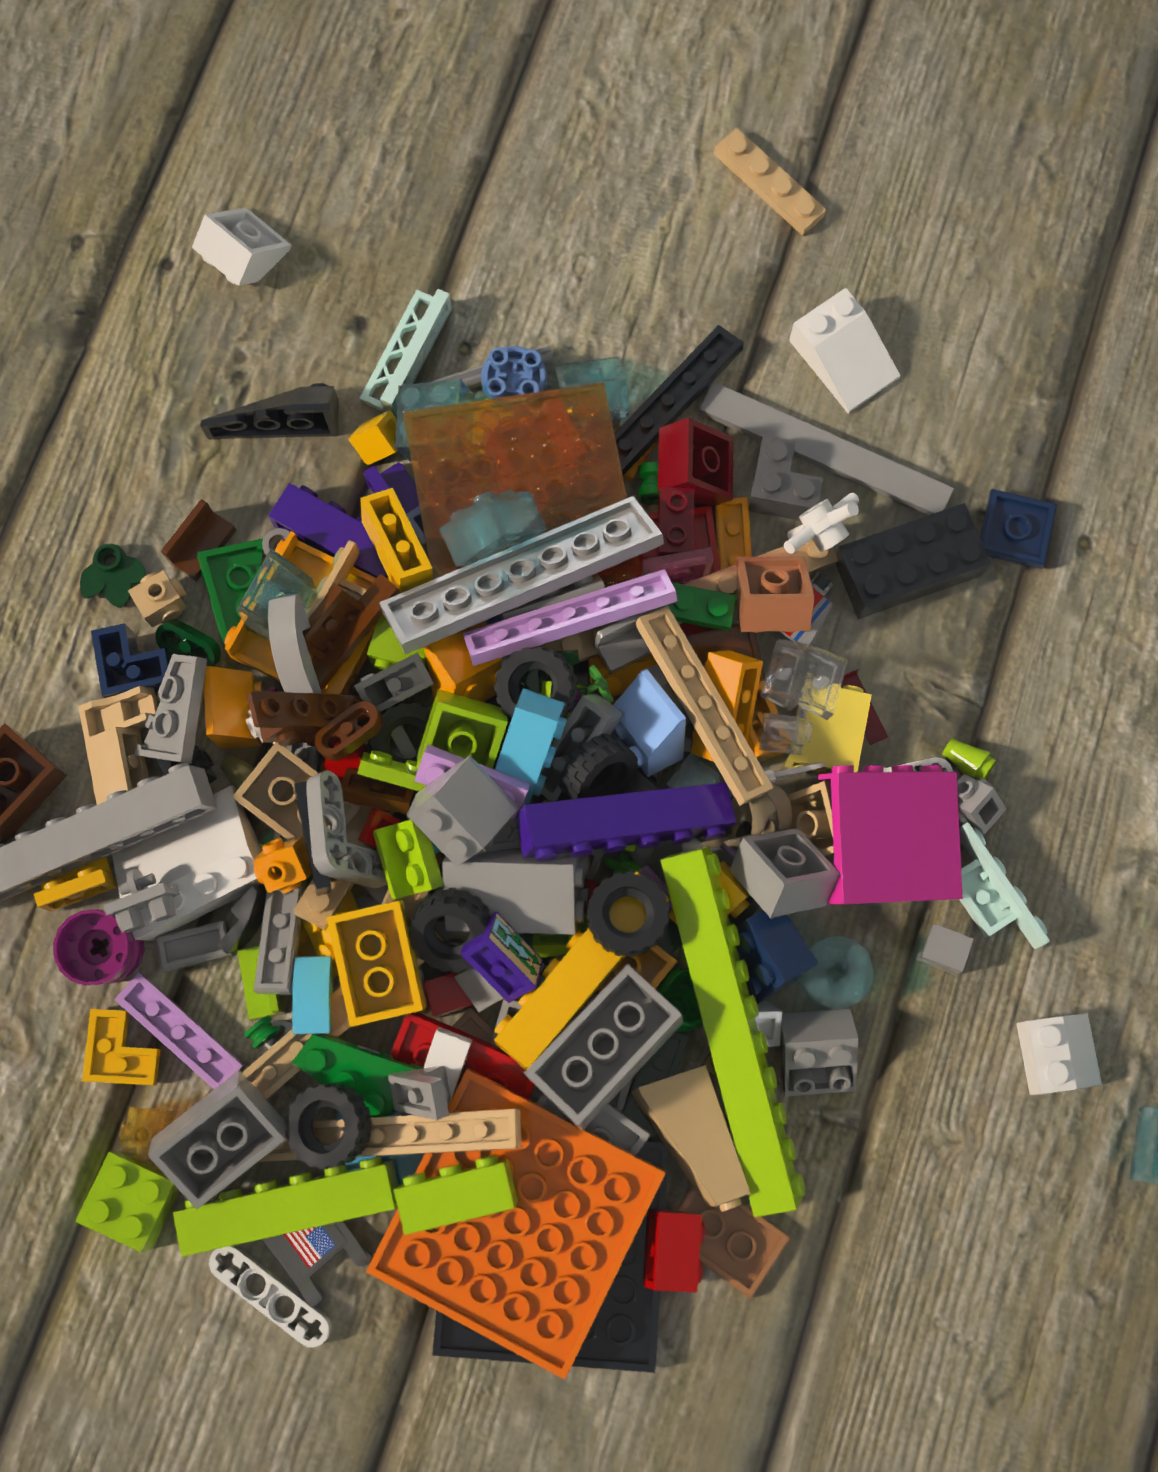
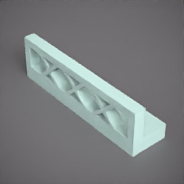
[360,289,452,417]

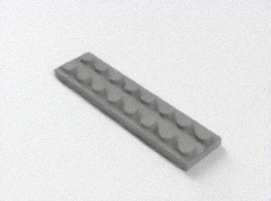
[379,496,664,654]

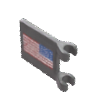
[262,1221,372,1306]

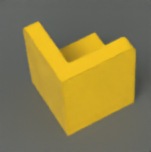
[348,410,409,465]

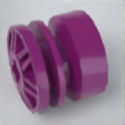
[53,910,145,986]

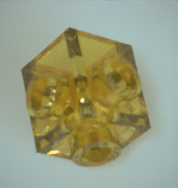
[119,1107,174,1162]

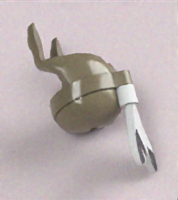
[701,762,825,848]

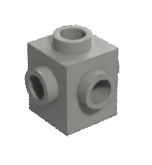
[957,774,1007,834]

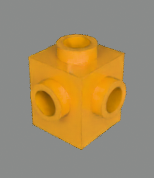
[253,836,312,893]

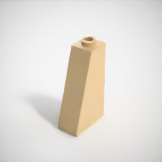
[631,1065,751,1212]

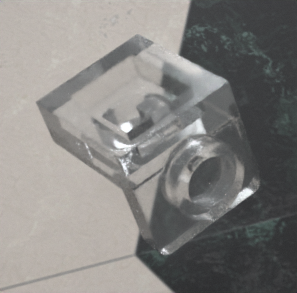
[759,708,812,755]

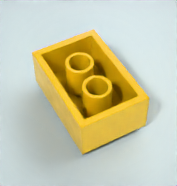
[326,900,427,1027]

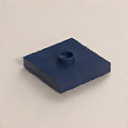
[980,489,1057,569]

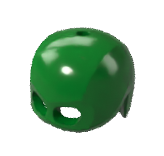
[656,968,703,1032]

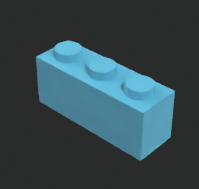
[495,689,567,806]

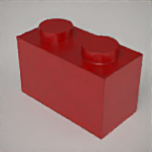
[643,1209,705,1293]

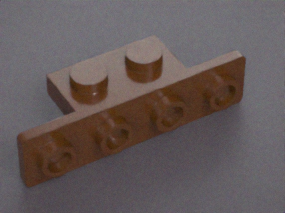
[302,574,400,690]
[247,691,369,746]

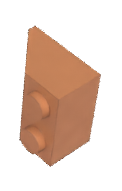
[736,556,814,633]

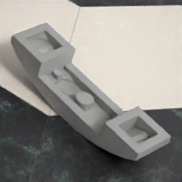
[268,593,322,694]

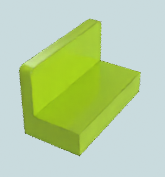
[237,945,286,1021]

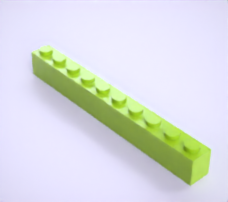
[661,846,805,1217]

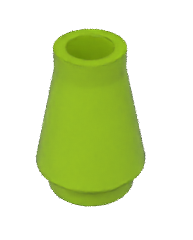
[942,738,997,780]

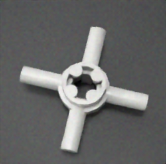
[784,493,859,554]

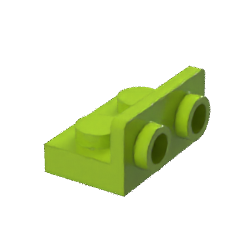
[373,819,444,900]

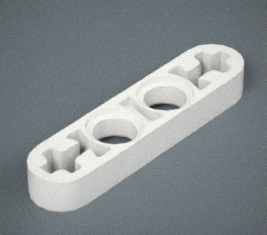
[209,1245,332,1348]

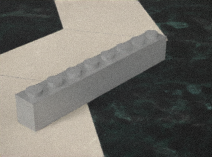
[0,763,217,902]

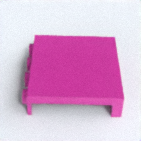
[818,765,963,904]

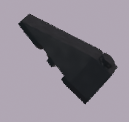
[201,383,338,439]

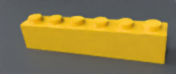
[494,871,670,1070]

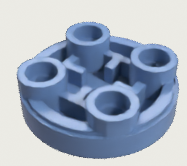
[481,346,547,411]

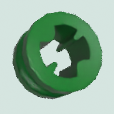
[244,1015,281,1050]

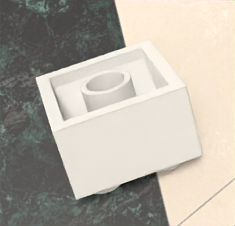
[192,207,292,286]
[1016,1013,1102,1095]

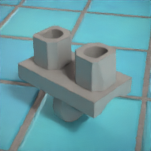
[103,869,180,933]

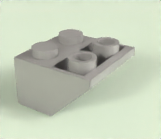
[779,1009,858,1097]

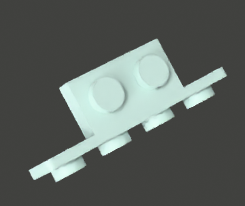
[959,822,1050,949]

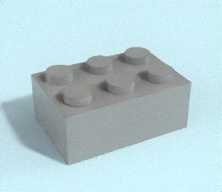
[148,1070,286,1209]

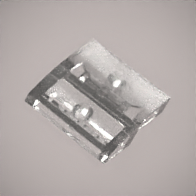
[760,639,848,720]

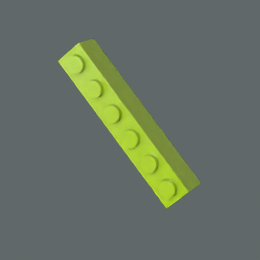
[173,1156,399,1257]

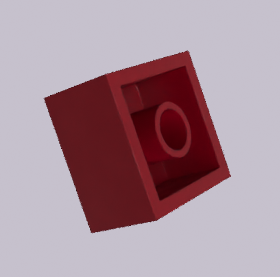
[658,417,734,507]

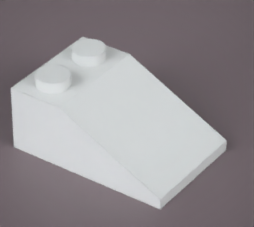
[789,288,901,413]

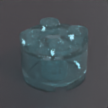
[797,936,873,1010]

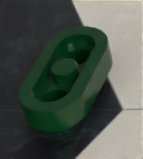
[155,619,221,667]

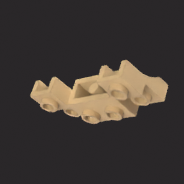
[78,686,158,805]

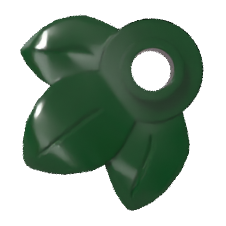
[80,544,146,608]

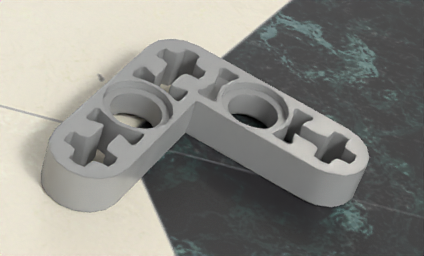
[306,770,388,888]

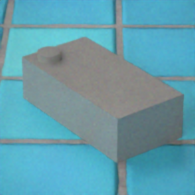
[524,964,684,1131]

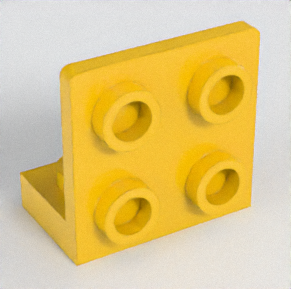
[34,856,117,912]

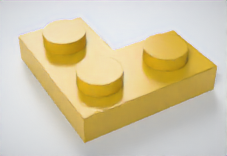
[82,1009,161,1086]

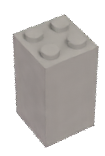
[442,847,591,935]

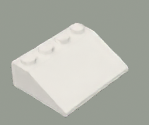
[112,785,262,941]

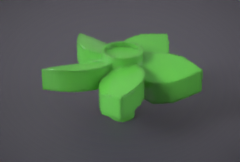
[586,665,614,703]
[604,850,642,877]

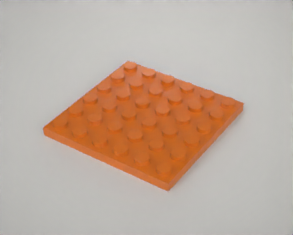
[366,1068,666,1380]

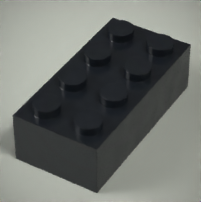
[835,503,991,619]

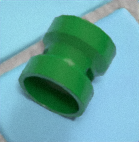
[638,462,659,505]

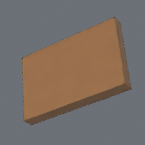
[675,1185,792,1300]

